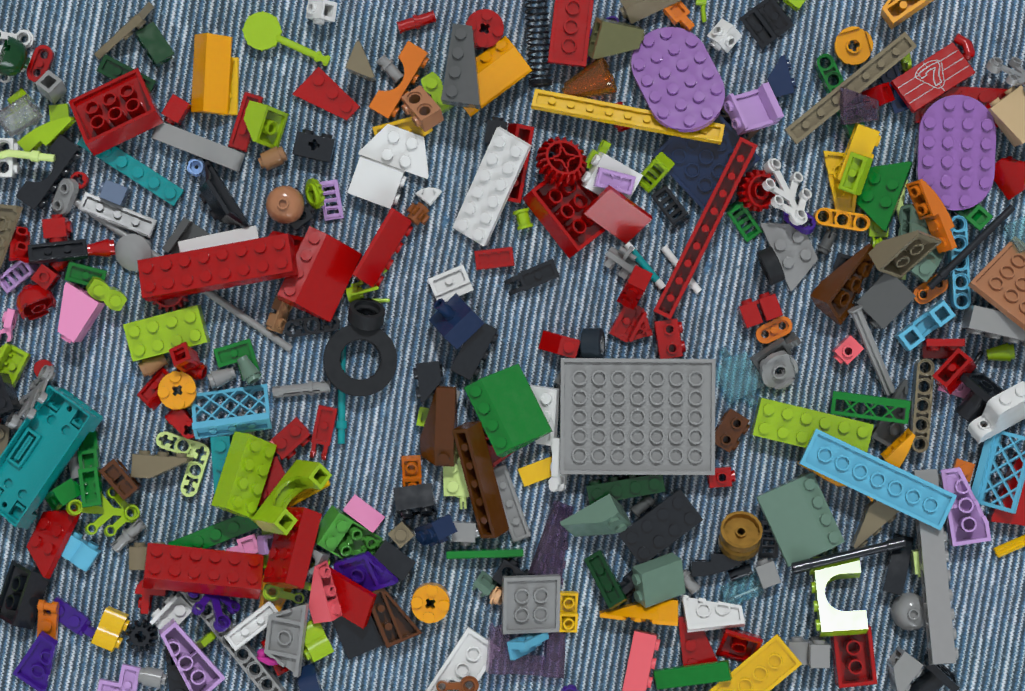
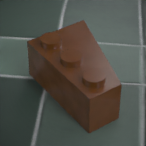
[371,588,422,648]

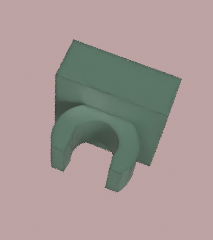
[472,570,497,597]

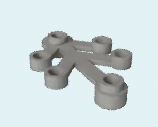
[986,57,1025,91]
[5,365,56,430]

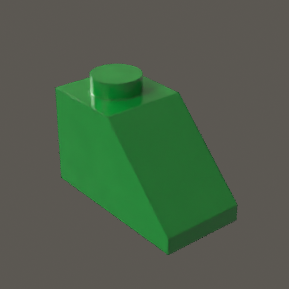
[44,478,81,511]

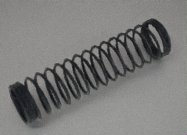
[524,0,553,87]

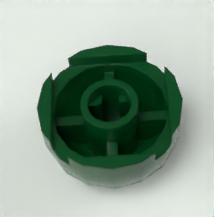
[0,36,30,76]

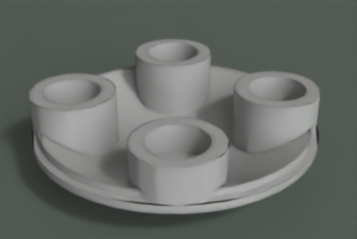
[115,234,152,271]

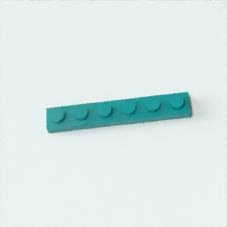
[77,136,185,207]

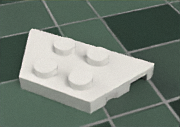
[358,124,429,179]

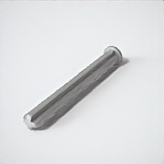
[848,305,895,395]

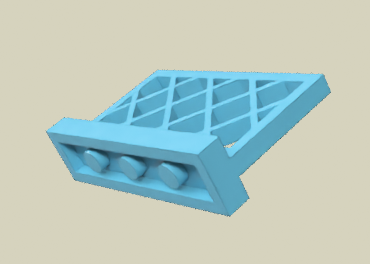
[192,384,272,439]
[971,431,1025,514]

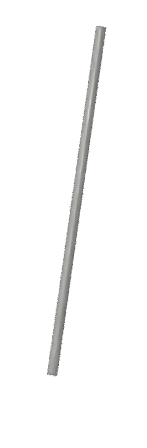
[73,197,293,352]

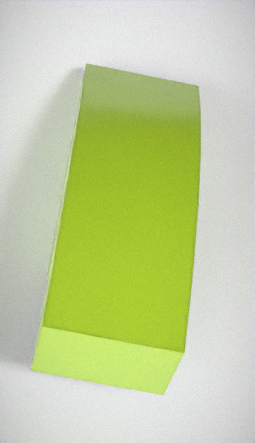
[17,117,76,152]

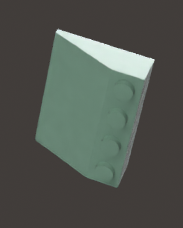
[756,472,845,567]

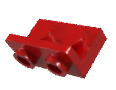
[922,339,965,359]
[269,417,312,460]

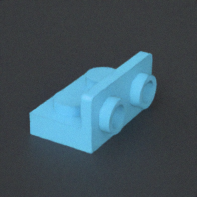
[507,633,549,660]

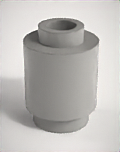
[138,666,167,689]

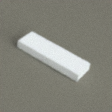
[223,601,279,651]

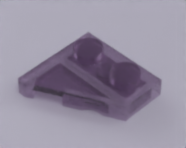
[840,87,879,125]

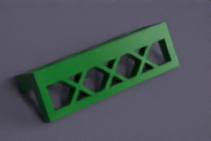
[830,391,912,424]

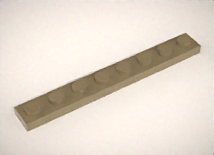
[784,32,917,145]

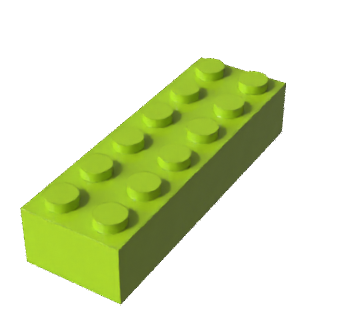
[750,397,874,452]

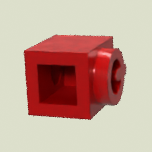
[42,214,73,243]

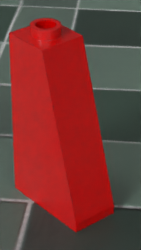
[987,451,1025,526]

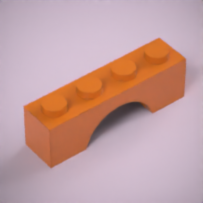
[369,41,429,120]

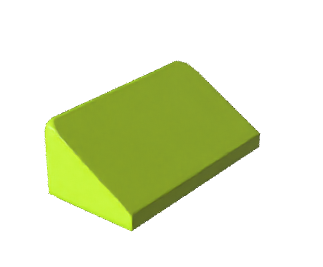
[838,152,873,195]

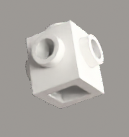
[306,0,338,25]
[707,18,742,53]

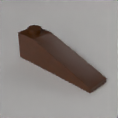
[810,244,874,325]
[420,386,459,467]

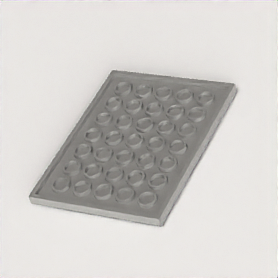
[560,358,716,475]

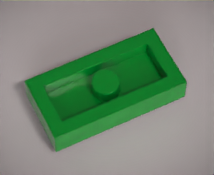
[64,261,107,286]

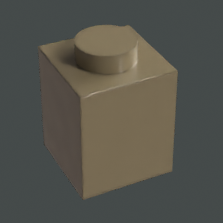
[388,520,415,548]

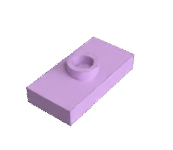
[593,167,636,195]

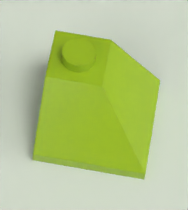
[244,100,289,148]

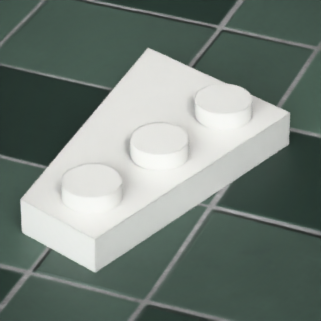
[529,384,560,446]
[681,594,745,633]

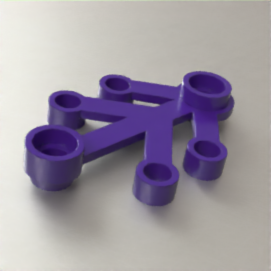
[188,592,240,632]

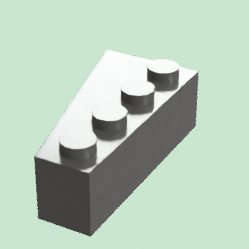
[441,23,481,109]

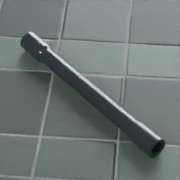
[791,537,906,574]

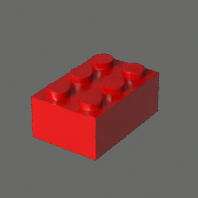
[830,624,877,688]

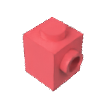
[832,335,864,365]

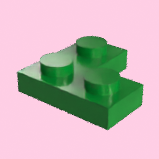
[213,338,262,381]

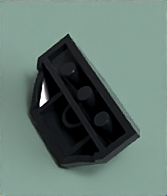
[199,161,251,228]

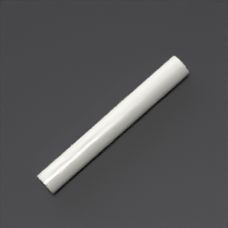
[660,245,702,294]

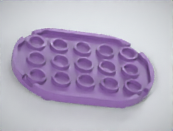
[631,27,725,132]
[916,95,996,211]

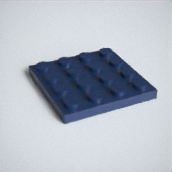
[652,115,761,210]

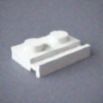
[428,265,474,302]

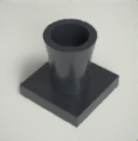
[955,373,1004,422]
[909,652,960,691]

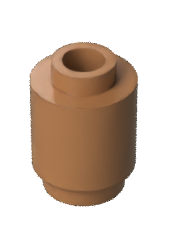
[258,146,288,171]

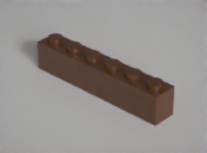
[452,421,509,538]

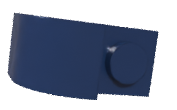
[297,663,323,691]

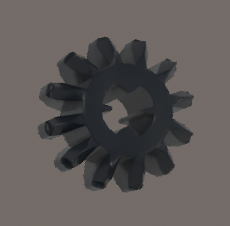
[125,619,159,652]

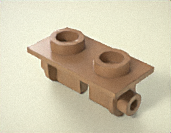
[266,295,293,334]

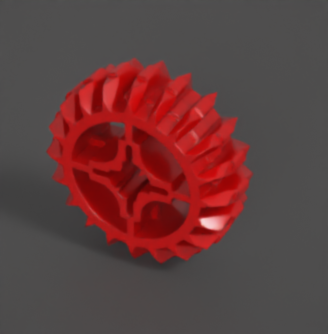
[536,136,587,187]

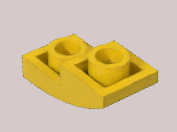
[559,591,578,633]

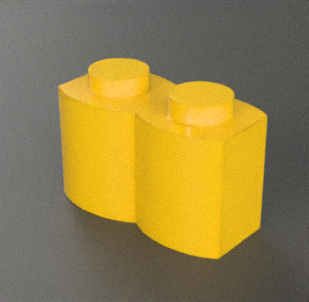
[91,606,131,652]

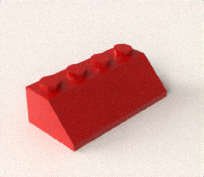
[352,207,414,287]

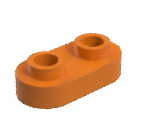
[912,274,948,304]
[755,316,792,344]

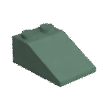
[560,494,631,537]

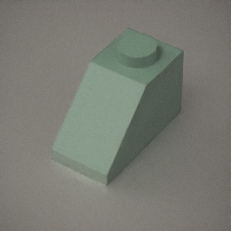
[909,248,946,283]

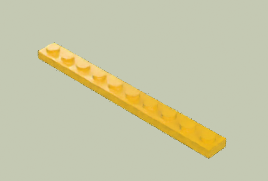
[531,89,725,145]

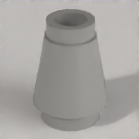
[207,367,237,389]

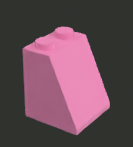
[57,282,106,343]

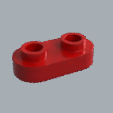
[26,45,54,82]

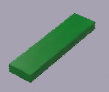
[446,548,523,559]
[653,660,732,690]

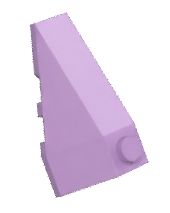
[940,467,991,546]

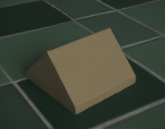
[345,41,377,82]

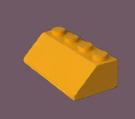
[463,36,532,117]

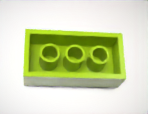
[123,305,210,362]
[211,432,277,518]

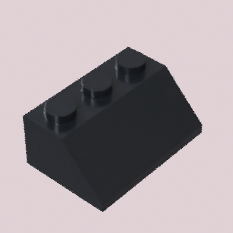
[0,560,49,629]

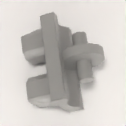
[603,246,639,280]

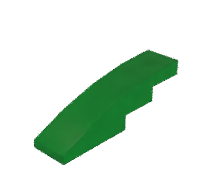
[77,431,102,508]

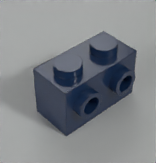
[414,514,457,547]

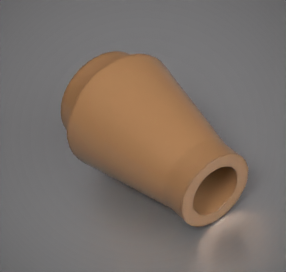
[138,354,168,377]

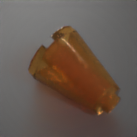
[562,57,617,98]

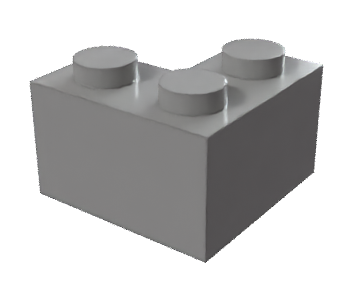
[786,636,830,668]

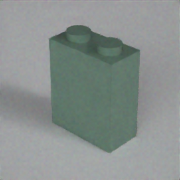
[632,552,686,608]

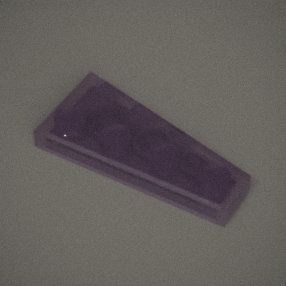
[529,500,573,585]

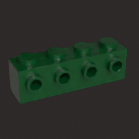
[586,475,666,505]

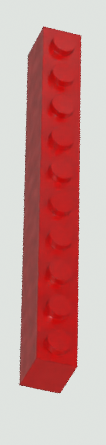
[653,137,758,320]

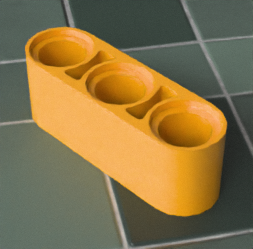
[813,208,870,232]

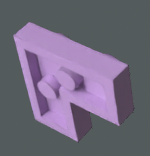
[97,663,141,691]

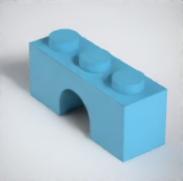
[894,300,956,351]

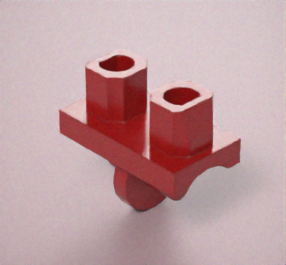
[9,226,30,263]

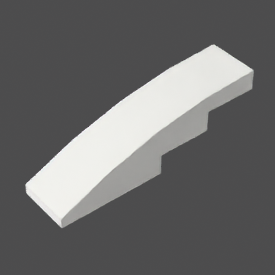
[177,225,259,252]

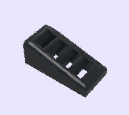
[651,185,690,228]
[758,519,778,558]

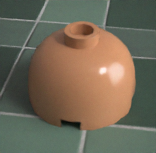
[266,185,304,224]

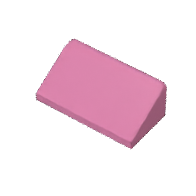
[343,494,385,533]

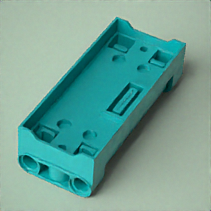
[0,385,103,530]

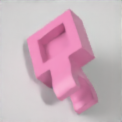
[0,308,19,342]
[226,533,258,554]

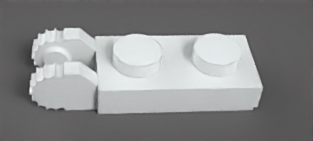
[548,438,568,492]

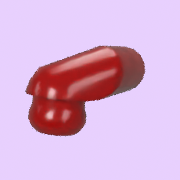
[953,33,975,61]

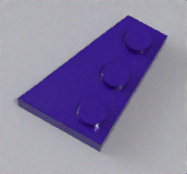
[12,631,58,691]

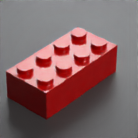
[263,507,322,589]

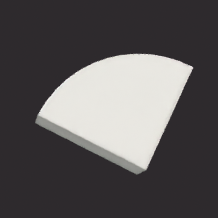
[416,187,442,206]

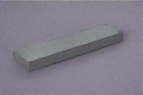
[78,192,157,239]
[493,464,531,543]

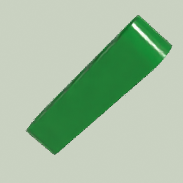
[814,54,865,139]

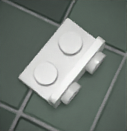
[149,593,192,629]

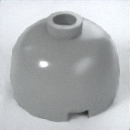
[890,592,925,631]

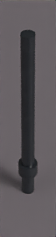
[927,205,1015,290]

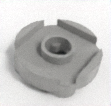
[759,350,798,390]

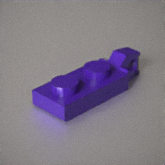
[46,596,96,638]

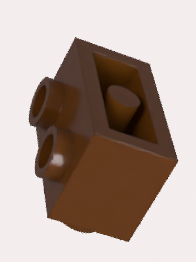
[715,407,750,453]

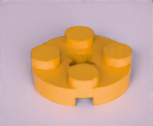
[834,26,873,66]
[158,371,197,410]

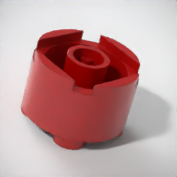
[466,9,504,50]

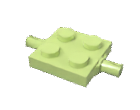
[443,456,470,509]

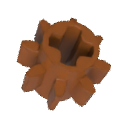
[407,202,430,226]

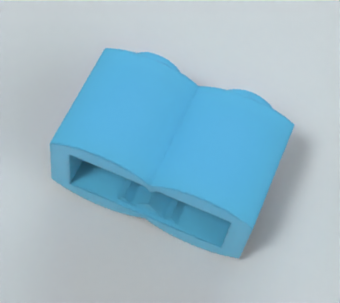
[61,530,101,572]

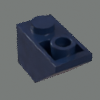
[765,55,796,99]

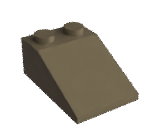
[868,230,942,279]

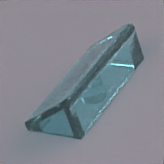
[720,573,764,605]

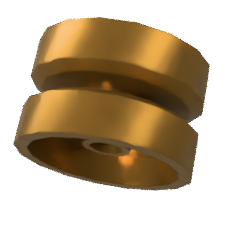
[718,511,763,561]

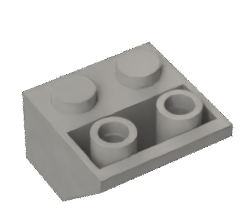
[887,646,923,691]

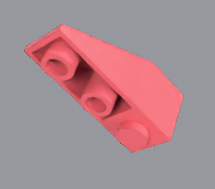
[309,560,342,624]

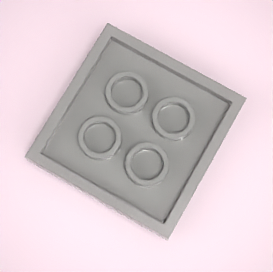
[501,574,561,634]

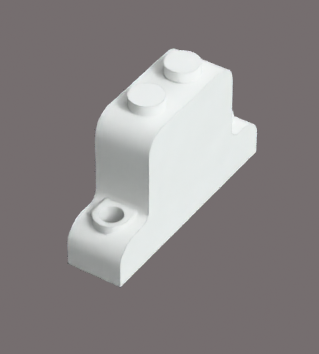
[967,381,1025,444]

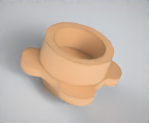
[489,586,502,605]

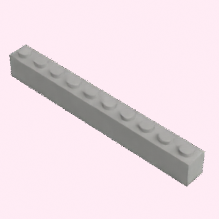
[911,469,959,665]

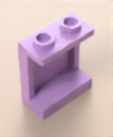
[723,82,784,136]

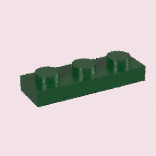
[96,54,157,93]
[584,550,627,610]

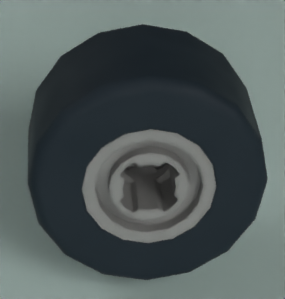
[580,328,605,358]

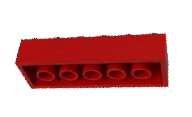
[142,543,264,599]

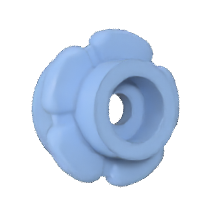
[187,158,204,177]

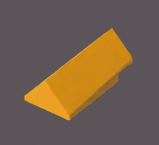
[191,33,233,115]

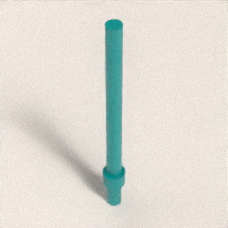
[336,329,347,444]

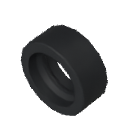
[757,246,785,285]
[347,298,385,331]

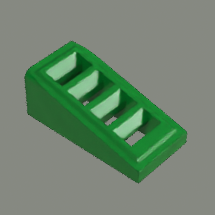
[725,199,762,242]

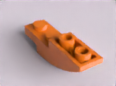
[905,179,957,254]

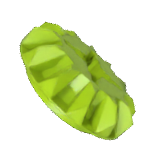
[305,178,325,209]

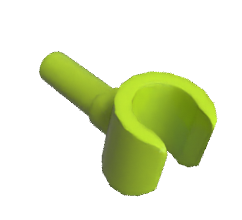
[695,0,707,22]

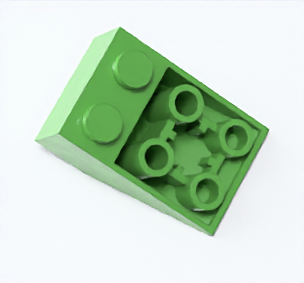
[315,505,383,559]

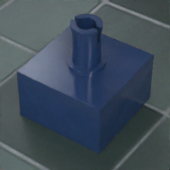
[429,293,484,350]

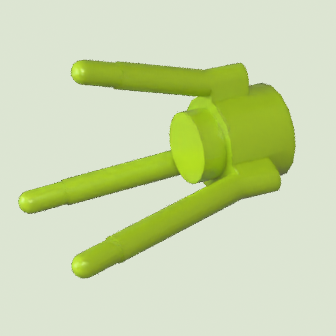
[346,269,390,303]

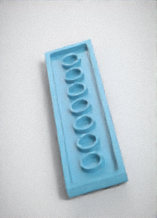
[799,428,957,531]

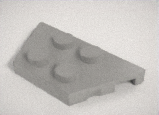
[760,223,818,291]
[264,603,309,677]

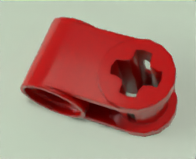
[164,409,195,439]

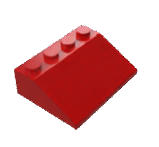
[69,68,164,156]
[522,166,606,259]
[277,226,362,323]

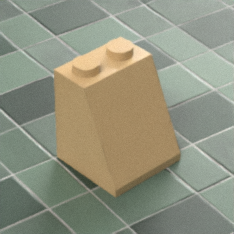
[988,85,1025,147]

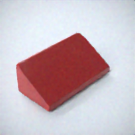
[137,367,175,410]

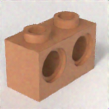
[401,85,444,132]

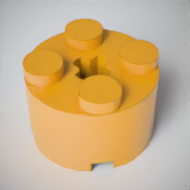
[411,582,450,624]

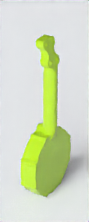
[242,11,330,66]

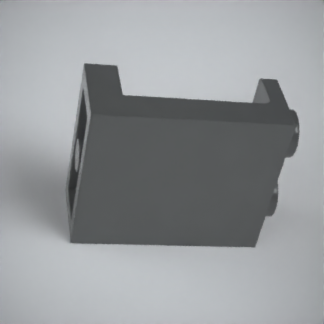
[854,273,916,329]

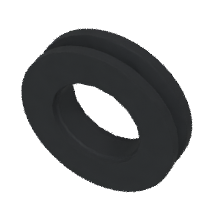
[323,325,397,396]

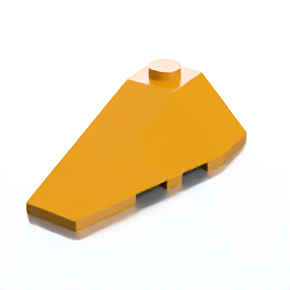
[599,598,678,626]

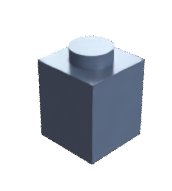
[98,179,131,207]

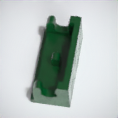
[135,22,175,69]

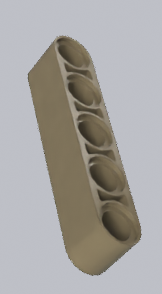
[909,358,935,453]

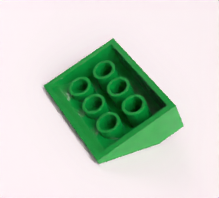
[464,364,553,458]

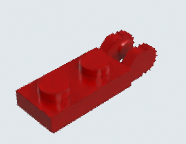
[310,405,338,461]

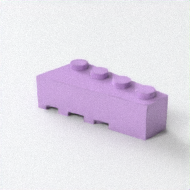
[159,618,225,691]

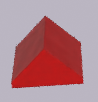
[716,628,763,662]

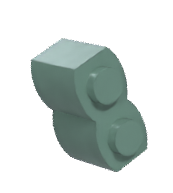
[898,204,928,236]

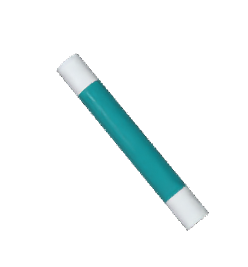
[624,241,666,290]

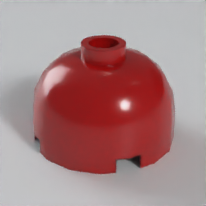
[16,284,56,320]

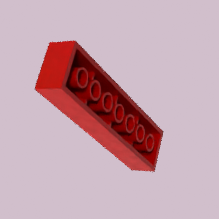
[137,233,298,302]

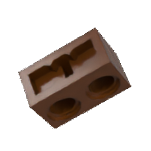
[99,458,142,500]

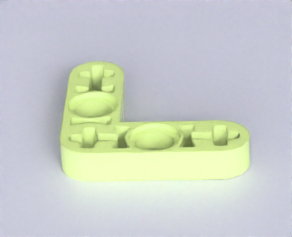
[156,431,211,497]

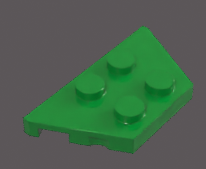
[856,161,913,233]

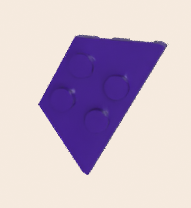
[334,551,399,591]

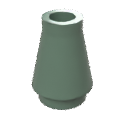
[237,355,261,385]

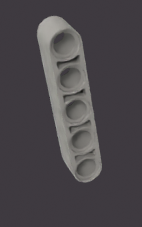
[151,122,245,172]

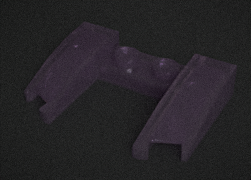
[486,623,566,678]

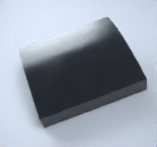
[739,0,794,49]

